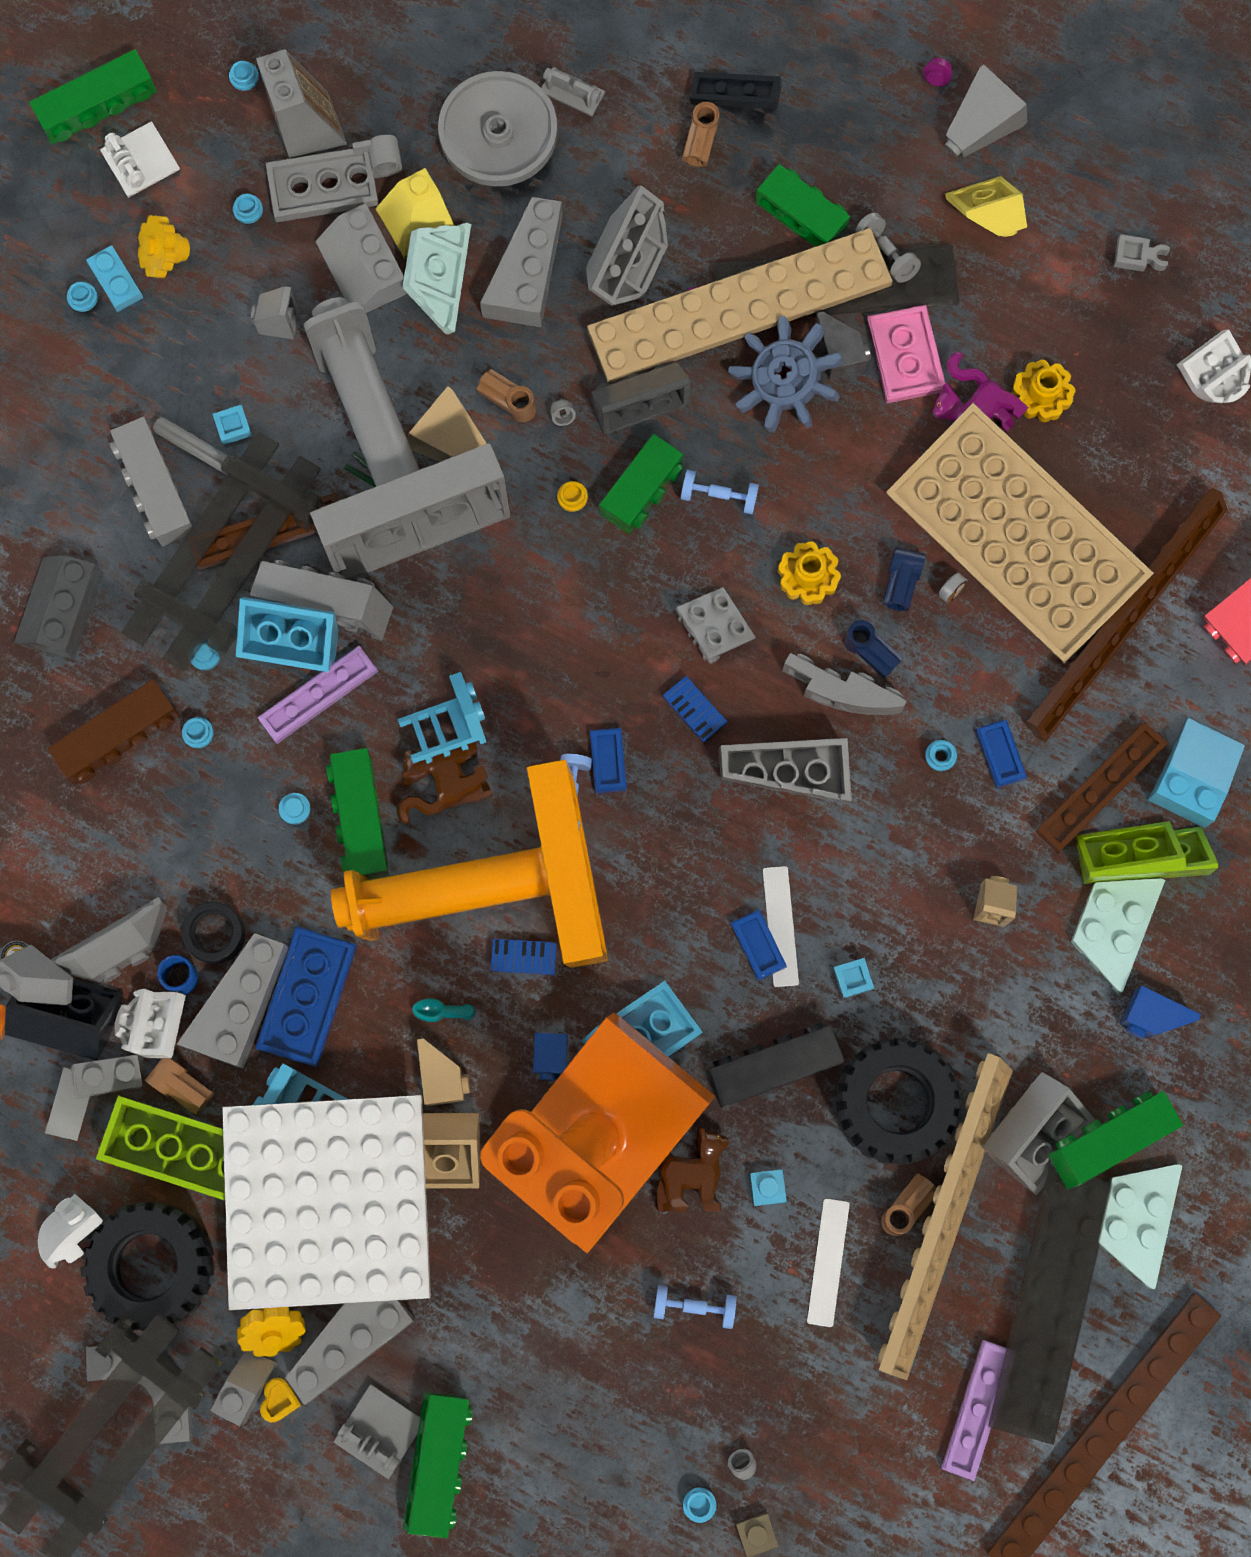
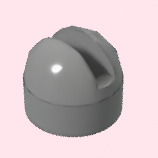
[550,399,576,426]
[728,1449,757,1480]

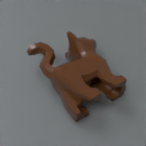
[397,742,493,823]
[657,1127,729,1212]

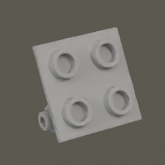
[676,587,756,664]
[333,1384,420,1479]

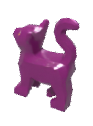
[932,352,1029,433]

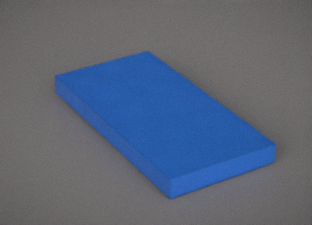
[255,926,357,1068]

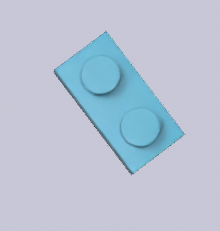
[86,245,143,312]

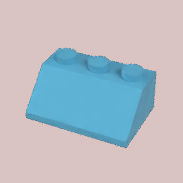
[236,597,338,672]

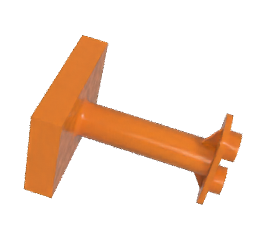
[480,1012,716,1254]

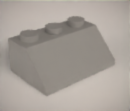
[316,203,408,313]
[982,1072,1095,1196]

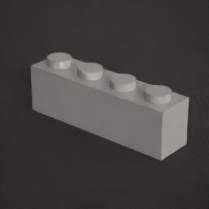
[109,416,196,547]

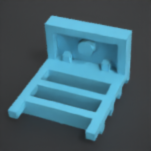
[398,672,486,764]
[253,1063,349,1105]

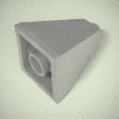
[944,64,1028,157]

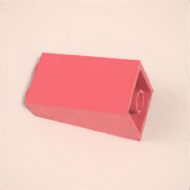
[1203,578,1251,666]

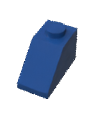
[1119,986,1201,1039]

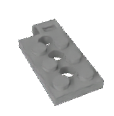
[266,135,402,223]

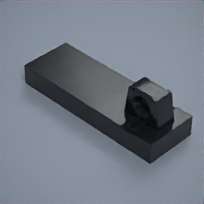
[689,72,782,109]

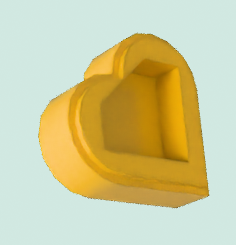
[260,1377,303,1422]

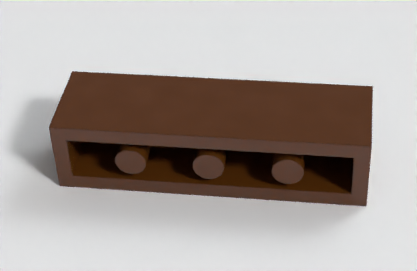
[47,678,180,785]

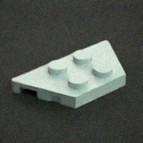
[402,223,471,334]
[1071,878,1165,994]
[1095,1164,1182,1289]

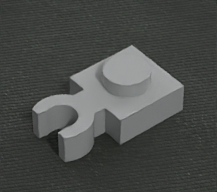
[1114,234,1170,272]

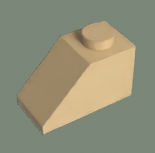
[973,876,1017,927]
[417,1039,470,1106]

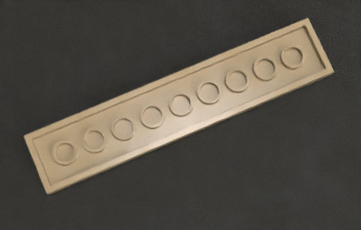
[587,228,892,383]
[878,1053,1013,1380]

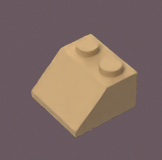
[423,1113,480,1189]

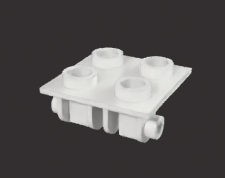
[100,121,180,198]

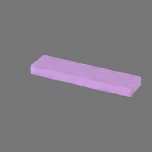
[257,645,378,744]
[941,1340,1015,1481]

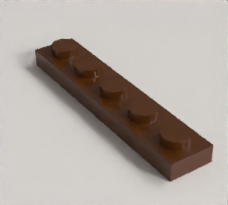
[188,493,338,570]
[1035,722,1168,853]

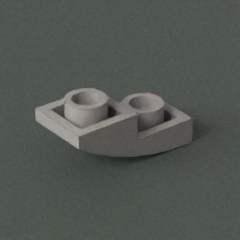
[45,1065,90,1141]

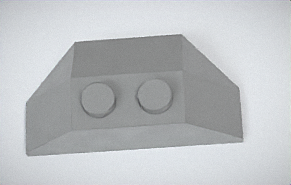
[586,185,668,306]
[50,897,168,983]

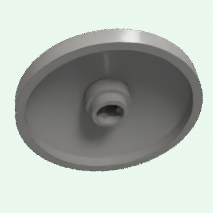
[438,71,558,186]

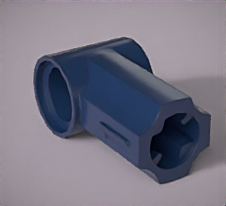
[883,546,926,612]
[844,620,903,679]

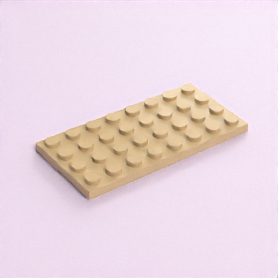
[886,403,1154,664]

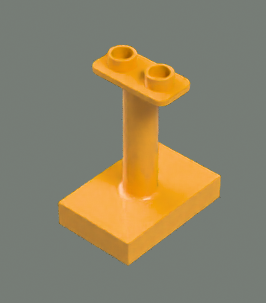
[331,759,609,968]

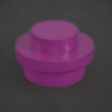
[923,58,952,87]

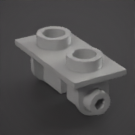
[542,67,605,116]

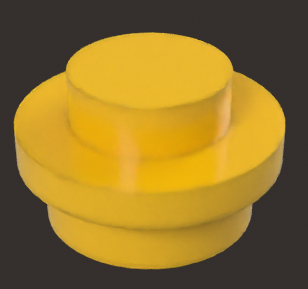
[557,481,588,512]

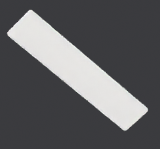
[763,866,799,987]
[807,1199,849,1327]

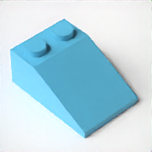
[1148,718,1245,828]
[582,981,703,1057]

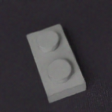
[71,1055,142,1098]

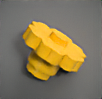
[138,215,190,278]
[1011,360,1075,422]
[778,542,841,605]
[236,1307,306,1357]

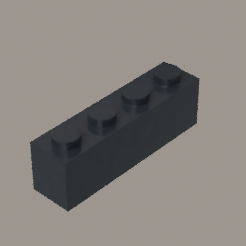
[708,1023,845,1108]

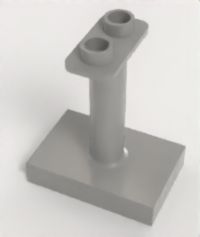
[304,297,510,580]

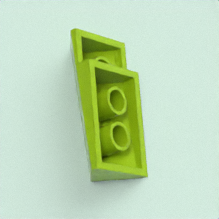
[1076,821,1218,884]

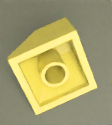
[376,168,454,259]
[945,176,1027,237]

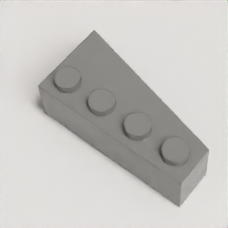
[480,197,563,327]
[177,933,289,1069]

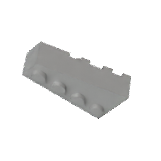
[250,560,393,641]
[719,738,852,804]
[285,1300,416,1405]

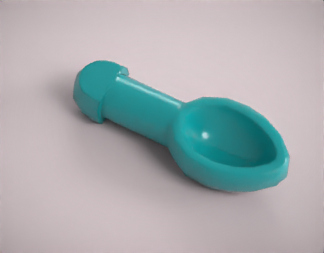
[412,998,476,1022]

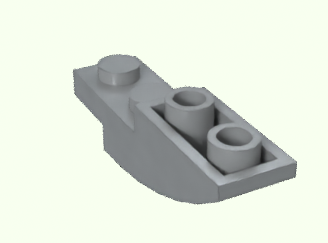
[782,653,907,715]

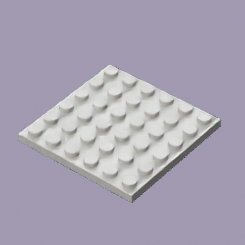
[223,1095,431,1310]

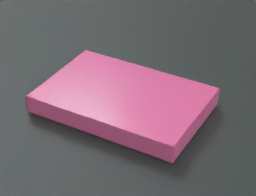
[866,305,945,404]

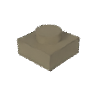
[736,1512,779,1557]

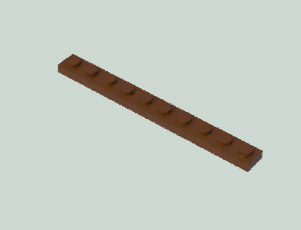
[1027,488,1228,742]
[986,1294,1221,1557]

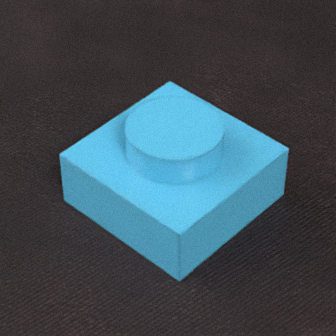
[212,405,252,445]
[833,958,874,999]
[750,1169,787,1206]

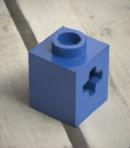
[533,1033,568,1081]

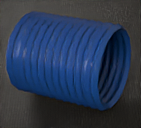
[157,955,198,995]

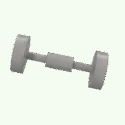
[856,213,921,283]

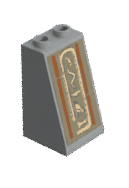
[256,49,347,159]

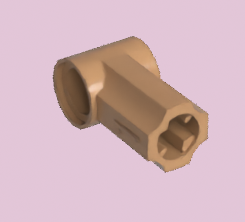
[682,102,719,168]
[476,369,536,423]
[145,1058,214,1115]
[881,1173,936,1237]

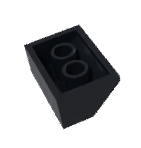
[5,978,123,1061]

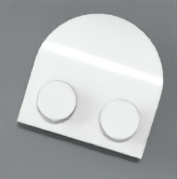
[1177,330,1251,403]
[114,989,186,1058]
[38,1194,103,1268]

